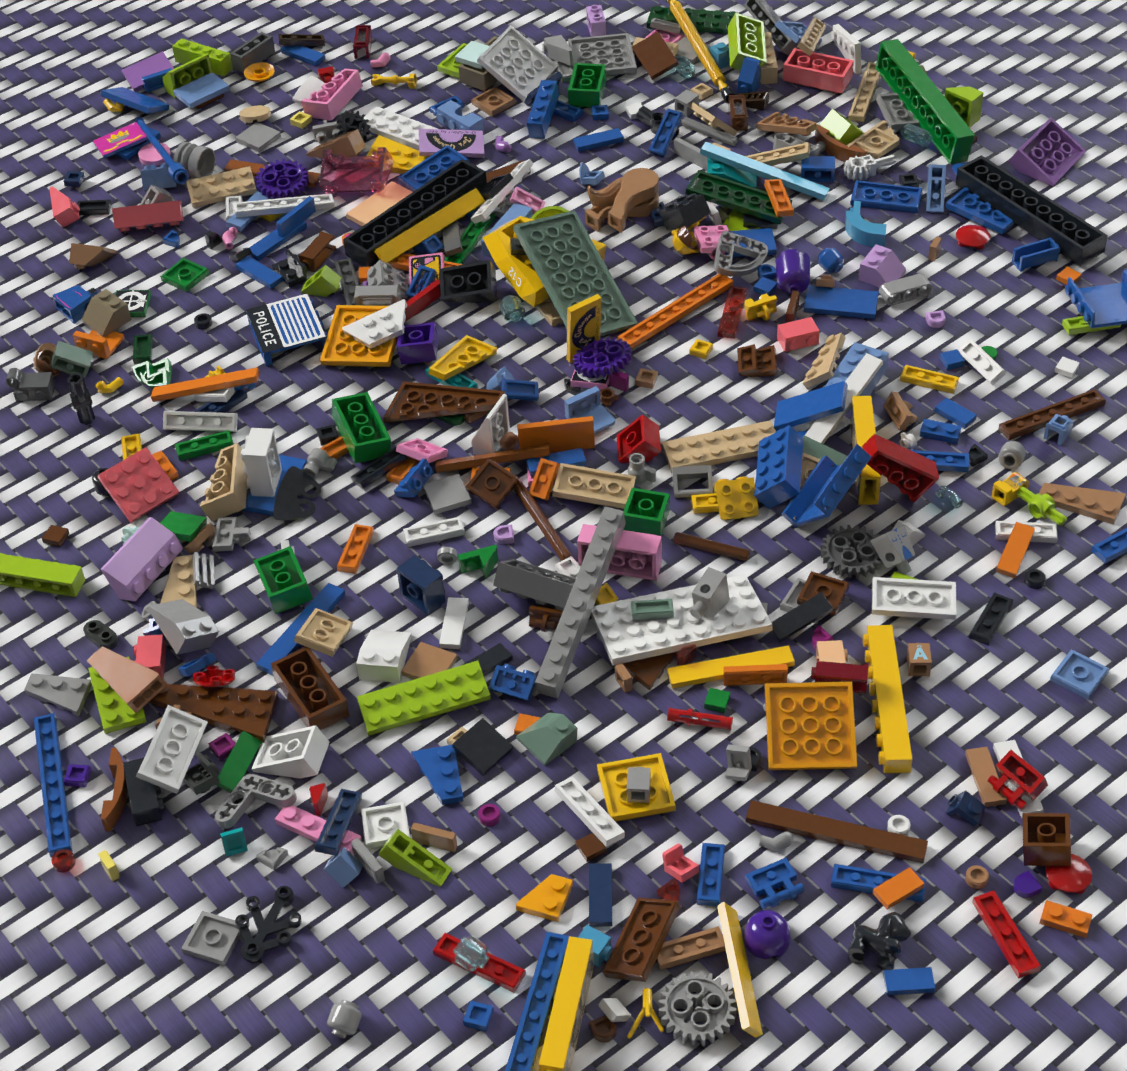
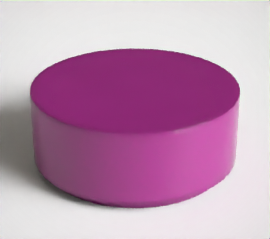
[478,804,501,826]

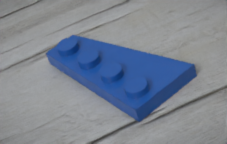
[945,187,1013,234]

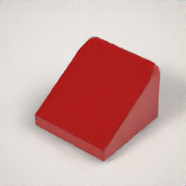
[309,783,328,816]

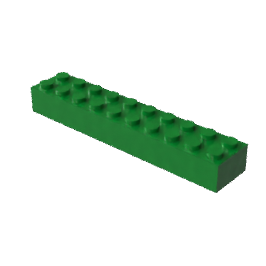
[875,39,975,165]

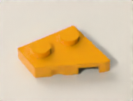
[516,874,573,922]

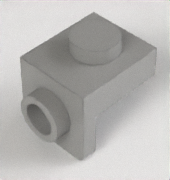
[725,744,752,781]

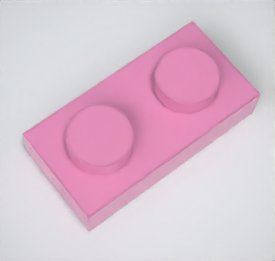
[510,186,546,215]

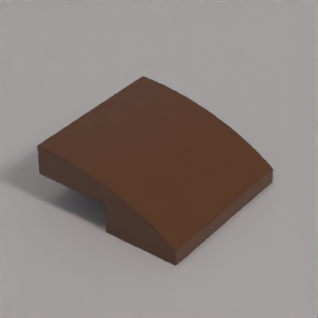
[737,344,778,377]

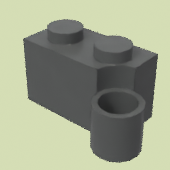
[6,368,56,401]

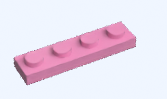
[275,805,362,854]

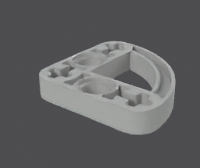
[714,231,768,277]

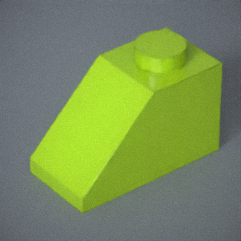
[301,265,342,297]

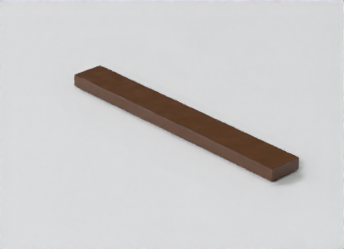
[746,800,928,863]

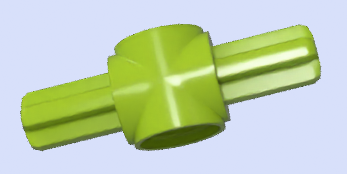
[1017,487,1067,526]

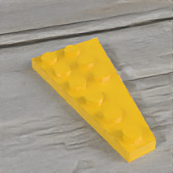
[362,135,430,174]

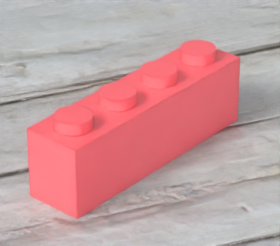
[112,200,184,232]

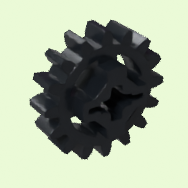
[336,110,371,141]

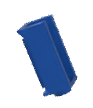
[1012,238,1060,272]

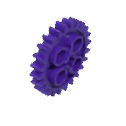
[255,159,309,199]
[573,337,632,379]

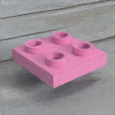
[693,225,734,260]

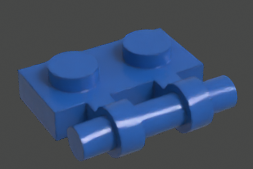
[745,858,805,909]

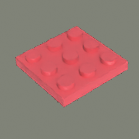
[97,447,179,523]

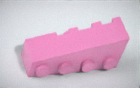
[301,68,363,121]

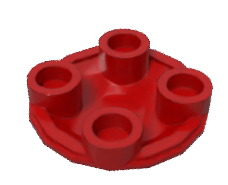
[956,225,990,249]
[193,665,235,688]
[1045,854,1092,894]

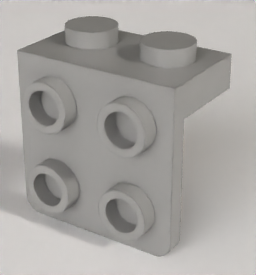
[367,260,408,299]

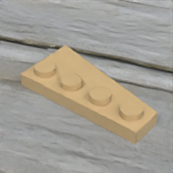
[160,555,197,608]

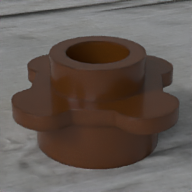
[600,388,618,406]

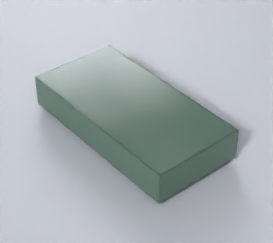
[631,599,674,620]

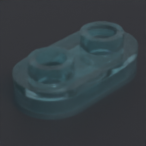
[674,56,695,79]
[901,124,933,146]

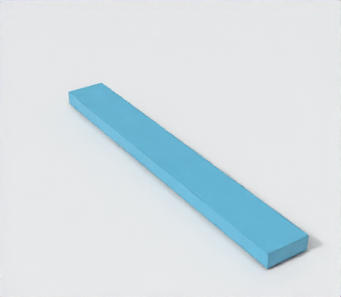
[699,142,830,200]

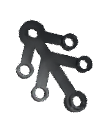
[235,886,302,963]

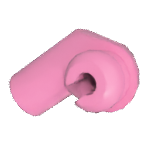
[370,53,390,68]
[222,227,238,250]

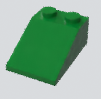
[253,546,313,614]

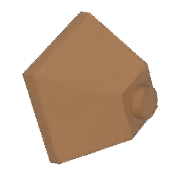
[69,243,117,269]

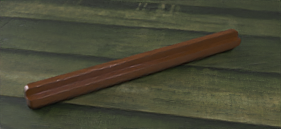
[514,481,571,561]

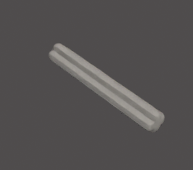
[682,117,738,146]

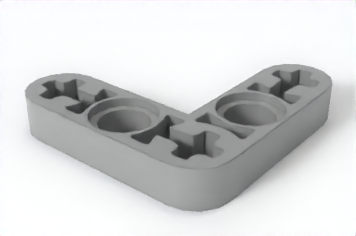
[215,774,297,829]

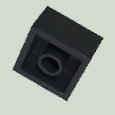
[659,193,711,230]

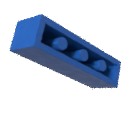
[527,80,559,138]

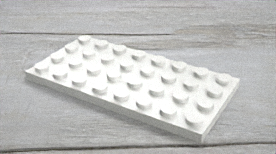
[591,574,772,665]

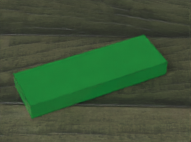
[175,431,233,461]
[216,731,262,794]

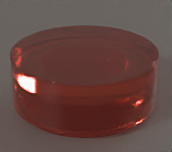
[51,849,76,872]

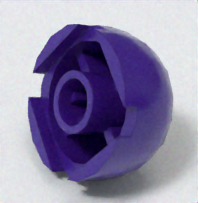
[744,910,791,959]

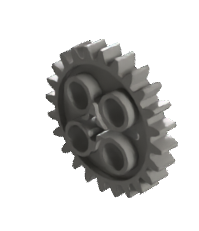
[659,971,737,1046]

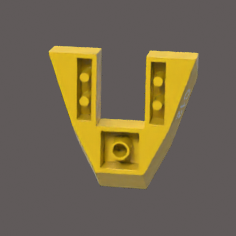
[483,216,607,307]

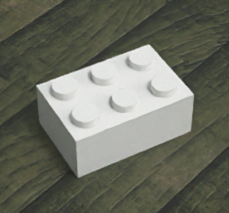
[241,428,282,497]

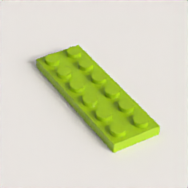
[357,661,491,736]

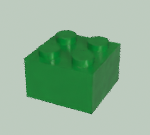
[623,488,670,536]

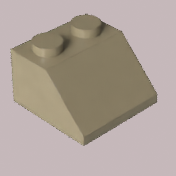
[82,289,132,337]

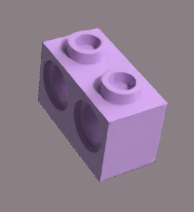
[586,5,606,37]

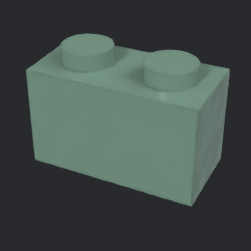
[50,341,93,378]

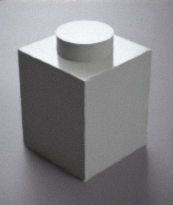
[675,89,699,117]
[627,767,651,803]

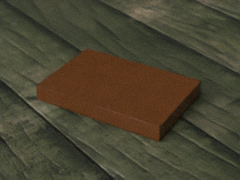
[632,32,679,80]

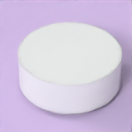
[887,815,911,836]

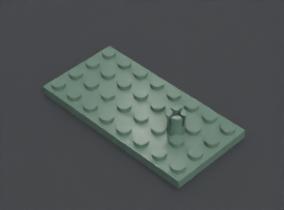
[513,210,638,337]

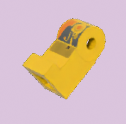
[991,472,1030,507]

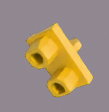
[744,293,777,321]

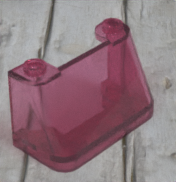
[319,147,394,194]

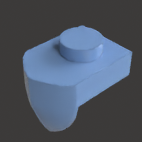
[579,162,605,186]
[486,366,515,391]

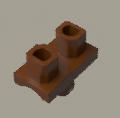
[529,605,563,632]

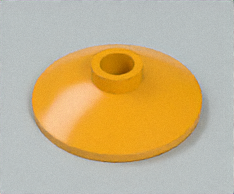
[244,62,275,82]

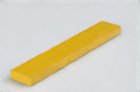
[667,646,795,689]
[717,902,763,1038]

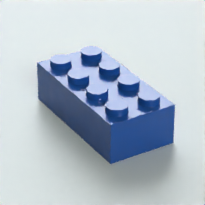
[754,425,804,509]

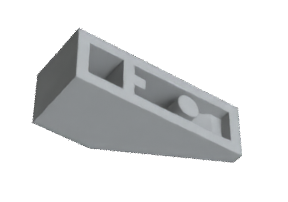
[542,35,574,66]

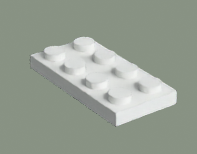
[872,577,956,620]
[136,705,207,794]

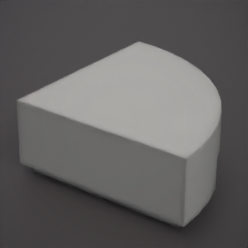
[256,847,289,870]

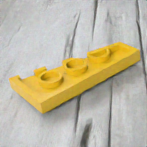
[429,335,497,381]

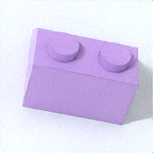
[859,245,906,287]

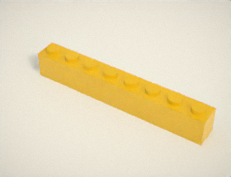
[863,625,912,773]

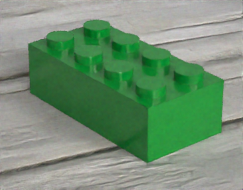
[332,392,391,463]

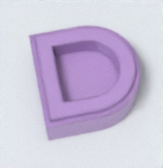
[925,310,946,328]
[493,524,514,544]

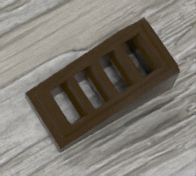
[734,92,769,110]

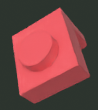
[662,843,700,883]

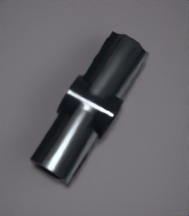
[636,106,679,141]
[67,373,95,425]

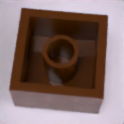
[1023,813,1071,866]

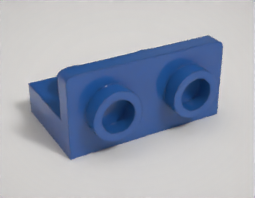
[394,459,434,497]
[489,664,537,702]

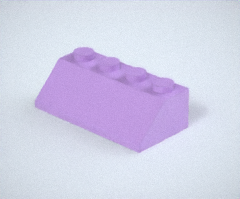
[100,517,183,601]

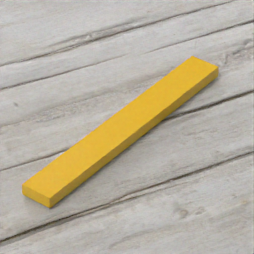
[374,188,486,263]

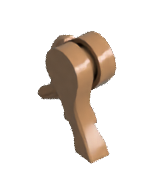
[585,168,659,233]

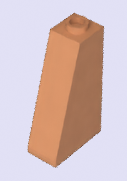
[87,646,168,713]

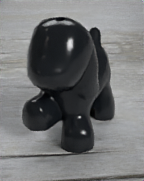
[848,912,911,970]

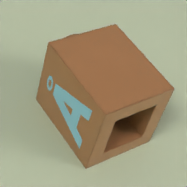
[907,643,932,676]

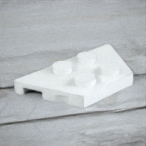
[342,299,407,349]

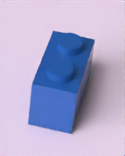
[801,156,835,182]

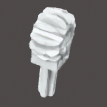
[844,155,896,181]

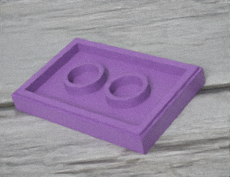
[121,51,174,92]

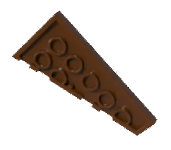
[383,381,505,423]
[150,684,278,743]

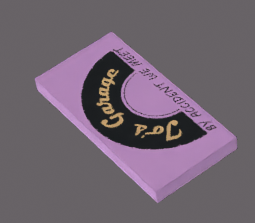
[418,129,484,158]

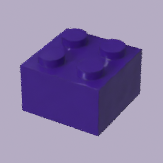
[397,322,439,365]

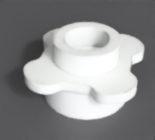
[900,432,917,450]

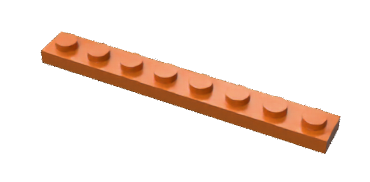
[618,274,733,350]

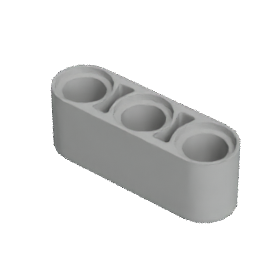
[879,273,933,306]

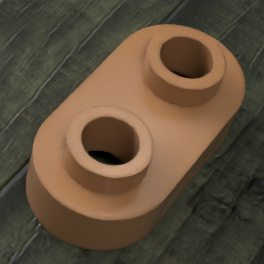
[185,522,216,554]

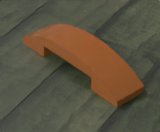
[815,124,866,162]
[101,747,128,832]

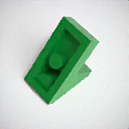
[458,545,498,579]

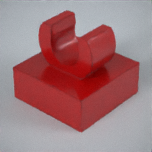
[318,66,335,83]

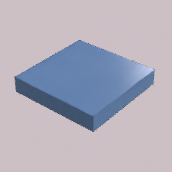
[1050,649,1110,700]

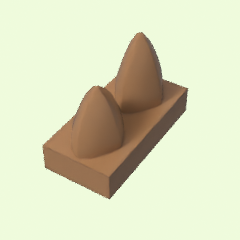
[883,391,918,430]

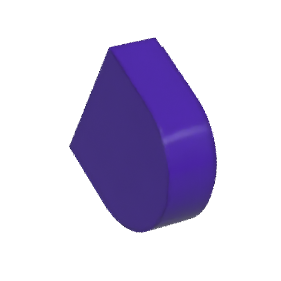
[1013,870,1042,898]

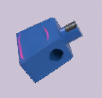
[52,285,98,324]

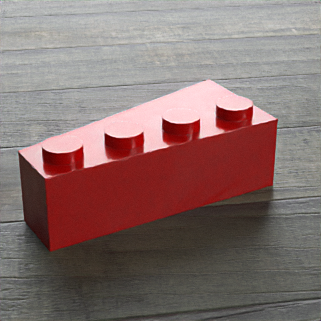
[862,434,939,502]

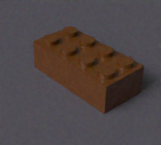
[271,647,349,730]

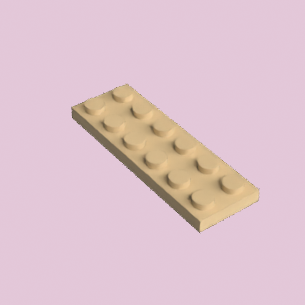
[662,420,776,473]

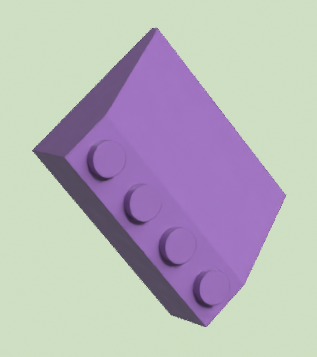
[1008,117,1086,186]

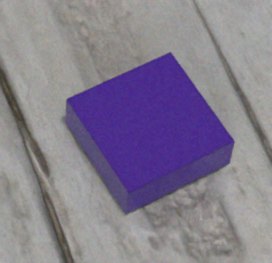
[63,764,91,787]

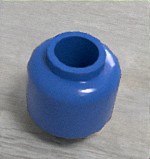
[818,248,844,274]

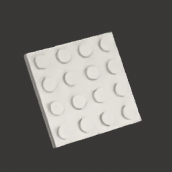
[477,25,558,102]

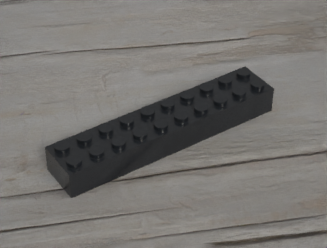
[955,155,1108,266]
[343,159,487,267]

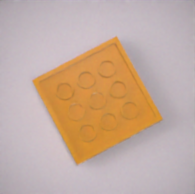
[320,305,398,367]
[765,682,857,770]

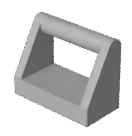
[672,465,713,498]

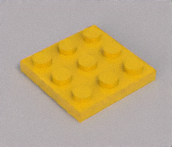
[597,753,676,822]

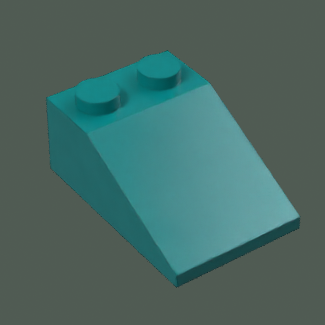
[707,157,757,187]

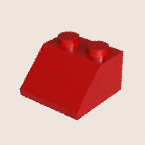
[616,414,661,463]

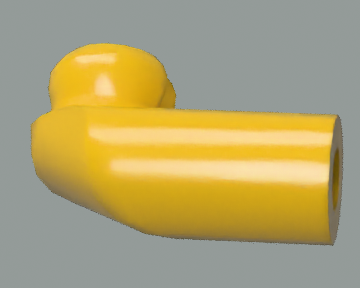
[96,377,124,394]

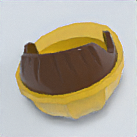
[672,226,700,255]

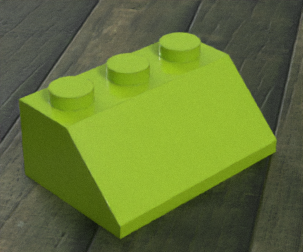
[162,53,212,98]

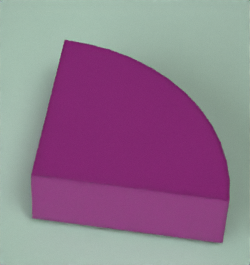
[812,625,833,651]

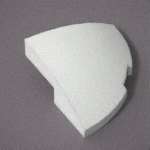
[292,76,325,103]

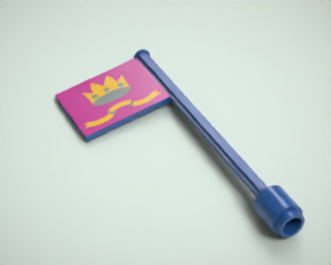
[93,117,189,184]

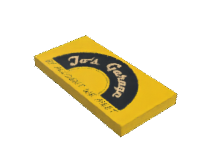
[566,294,601,363]

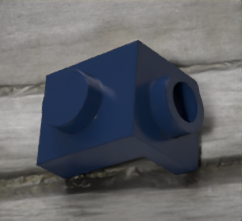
[946,790,986,826]

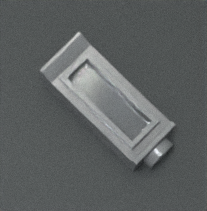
[354,285,402,306]

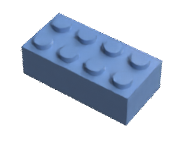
[825,342,889,412]

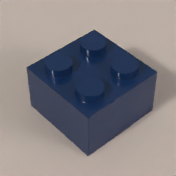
[396,555,446,615]

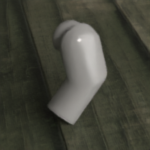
[759,832,793,852]

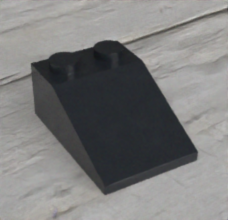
[440,260,497,303]

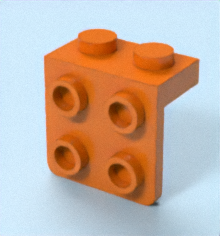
[72,330,124,359]

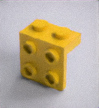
[713,476,759,520]

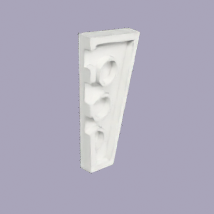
[831,24,861,74]

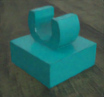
[220,827,248,857]

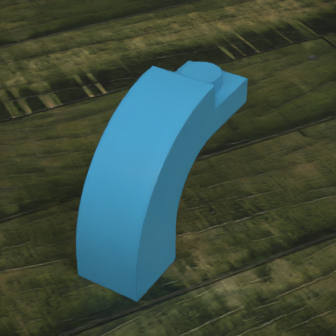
[845,201,887,247]

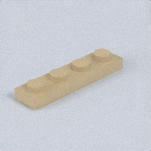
[745,142,810,166]

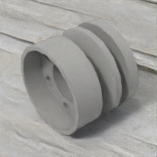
[173,142,216,179]

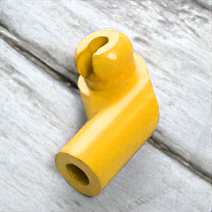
[103,98,124,112]

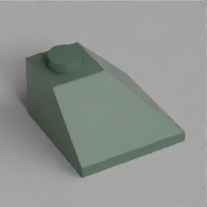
[516,713,578,766]

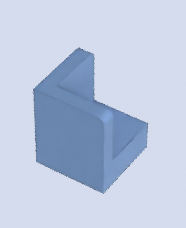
[324,847,363,887]

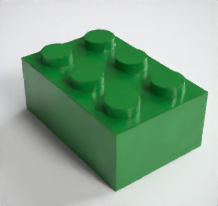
[568,63,606,108]

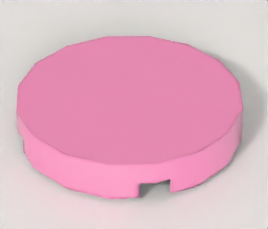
[138,143,171,166]

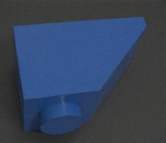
[738,57,760,93]

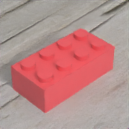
[783,48,854,93]

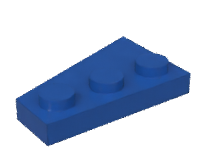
[411,745,464,805]

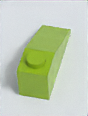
[378,829,453,887]

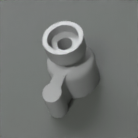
[302,448,338,479]
[628,453,656,484]

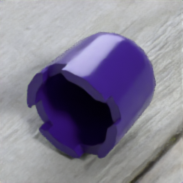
[775,249,810,294]

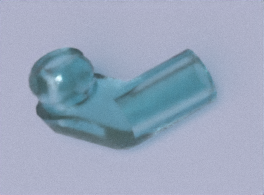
[935,486,962,508]

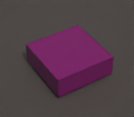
[610,372,629,392]
[208,733,236,761]

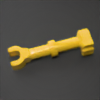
[371,73,417,89]

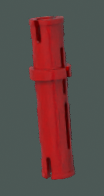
[667,707,733,731]

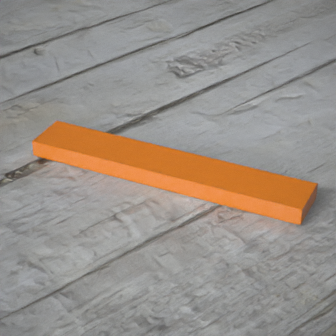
[151,367,260,402]

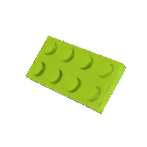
[88,656,147,734]

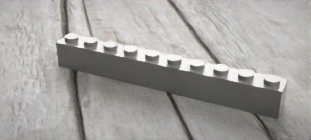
[535,507,626,699]

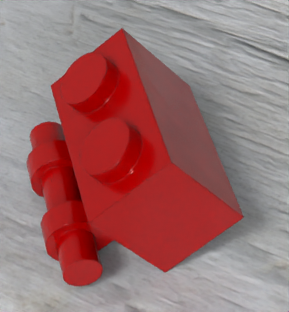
[987,749,1048,810]

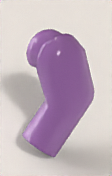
[495,136,512,153]

